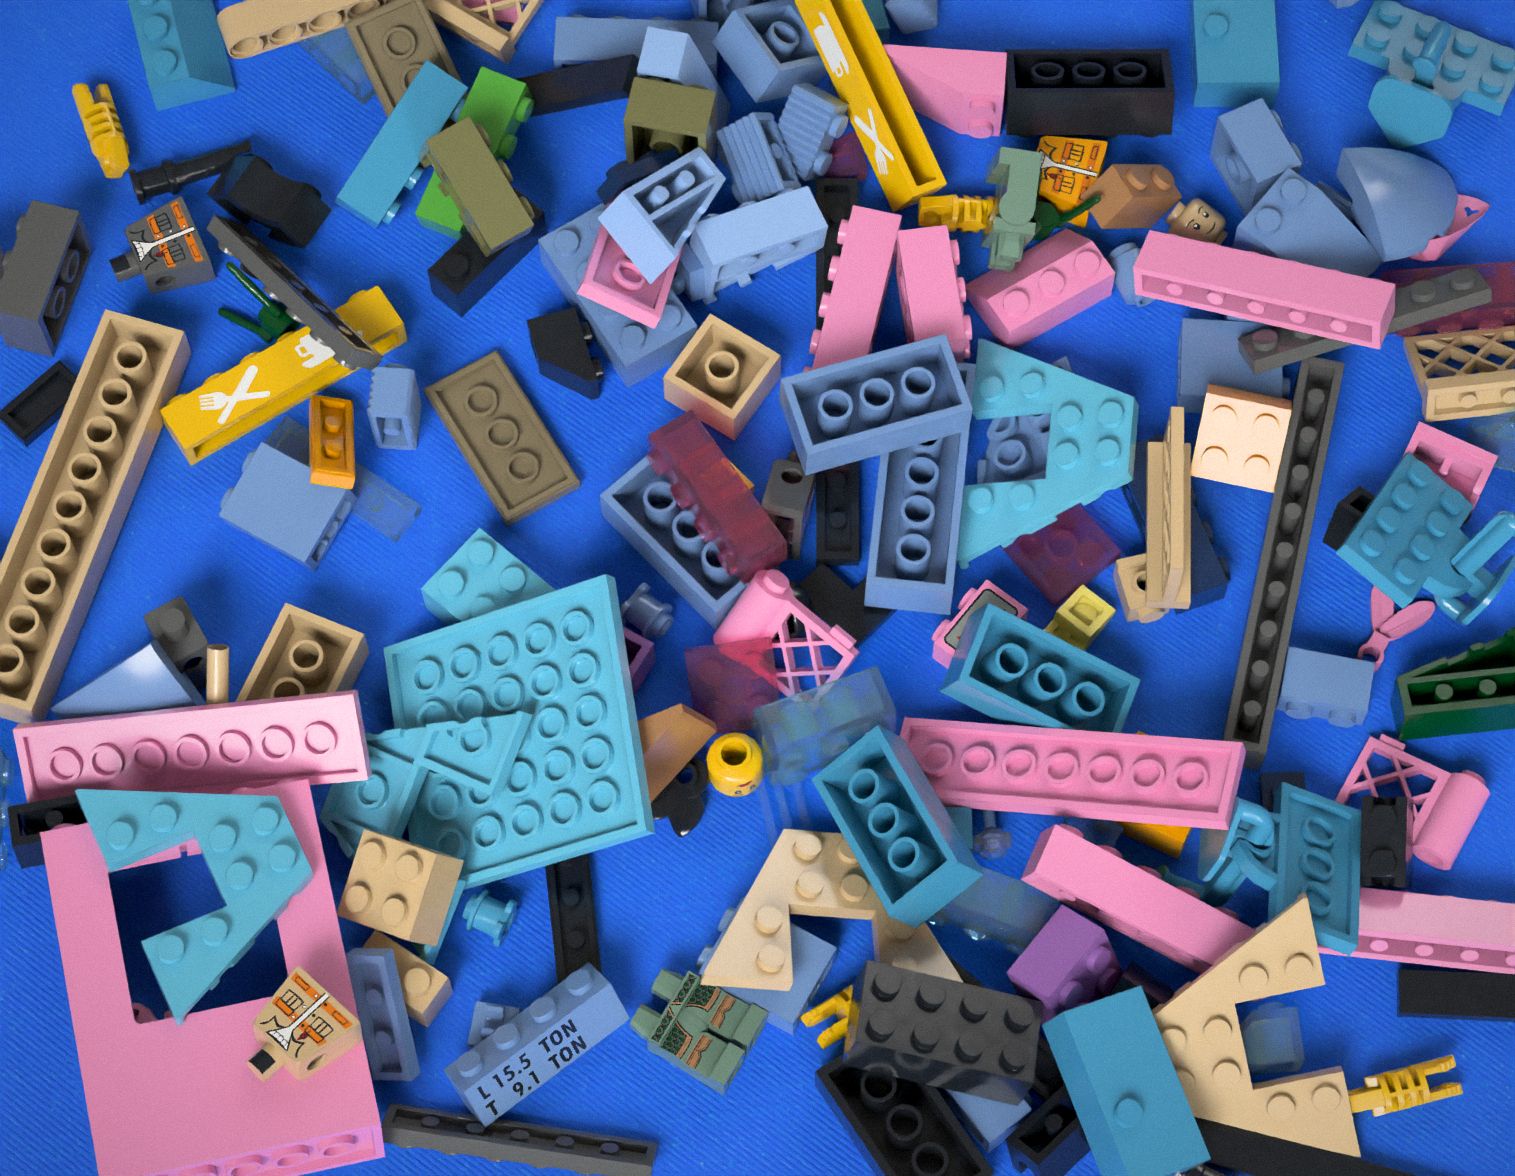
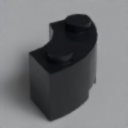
[207,155,331,248]

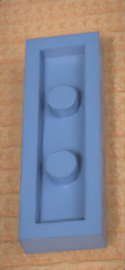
[345,948,421,1081]

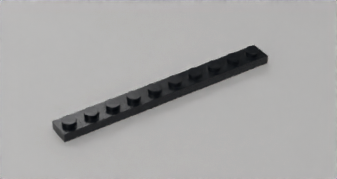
[816,178,860,566]

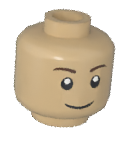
[1165,198,1228,245]

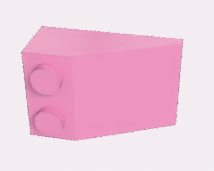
[883,44,1007,138]

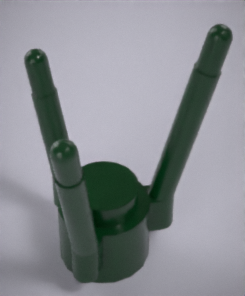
[1029,169,1101,242]
[218,261,301,344]

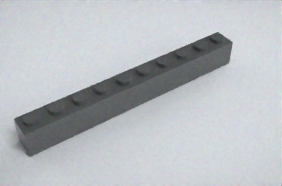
[1221,356,1345,771]

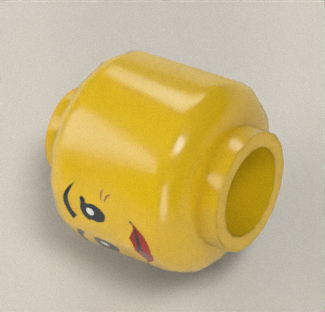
[706,732,765,797]

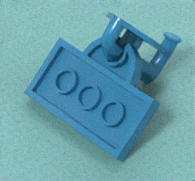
[1348,0,1515,149]
[1336,452,1515,626]
[1155,782,1362,956]

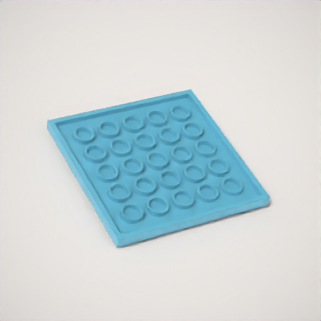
[383,574,655,890]

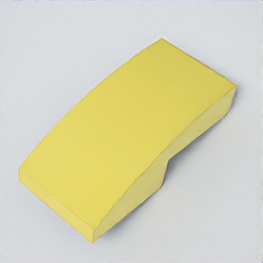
[1044,584,1116,651]

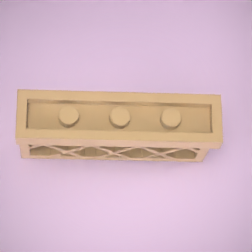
[424,0,544,65]
[1403,325,1515,422]
[1145,406,1191,609]

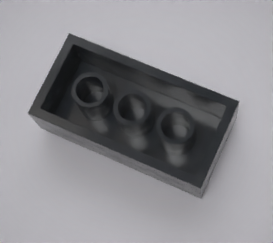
[1004,49,1175,138]
[842,960,1043,1106]
[815,1054,994,1176]

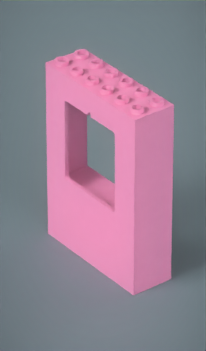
[40,778,385,1176]

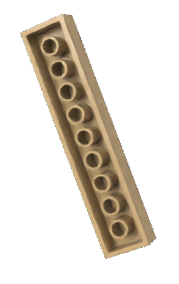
[0,309,192,724]

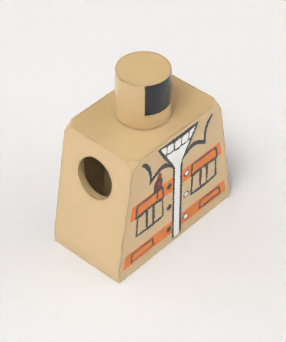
[246,965,363,1082]

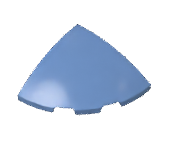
[1336,147,1458,262]
[977,356,1074,484]
[51,639,206,720]

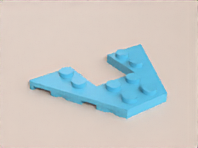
[956,339,1139,569]
[319,711,532,965]
[75,789,313,1026]

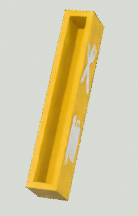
[794,0,947,213]
[159,285,408,466]

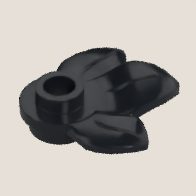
[651,756,710,838]

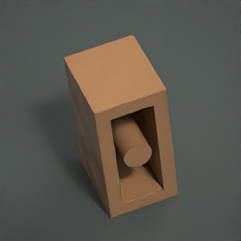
[1081,164,1182,229]

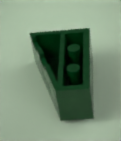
[1390,627,1515,741]

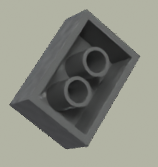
[0,200,94,357]

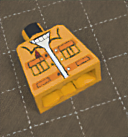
[1037,136,1108,229]

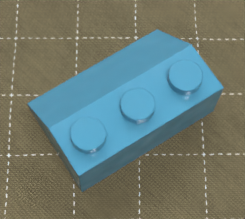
[128,0,236,111]

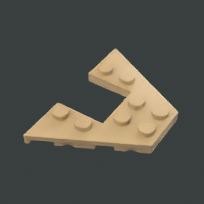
[700,829,964,991]
[1152,893,1361,1158]

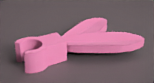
[1355,585,1435,673]

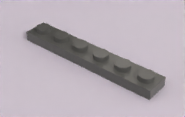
[206,215,383,370]
[1238,266,1492,375]
[381,1103,658,1176]

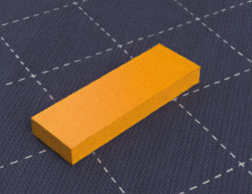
[309,395,355,489]

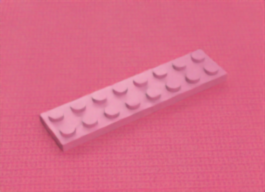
[13,690,372,803]
[899,717,1246,830]

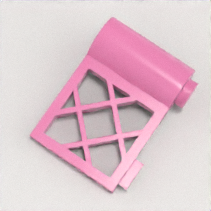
[713,569,860,717]
[1335,734,1490,870]

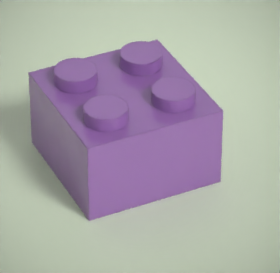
[1007,904,1123,1024]

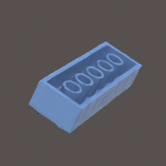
[864,362,976,615]

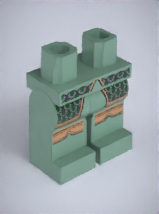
[980,146,1042,272]
[630,968,768,1096]

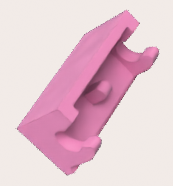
[1403,421,1498,512]

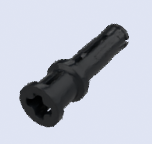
[128,139,254,206]

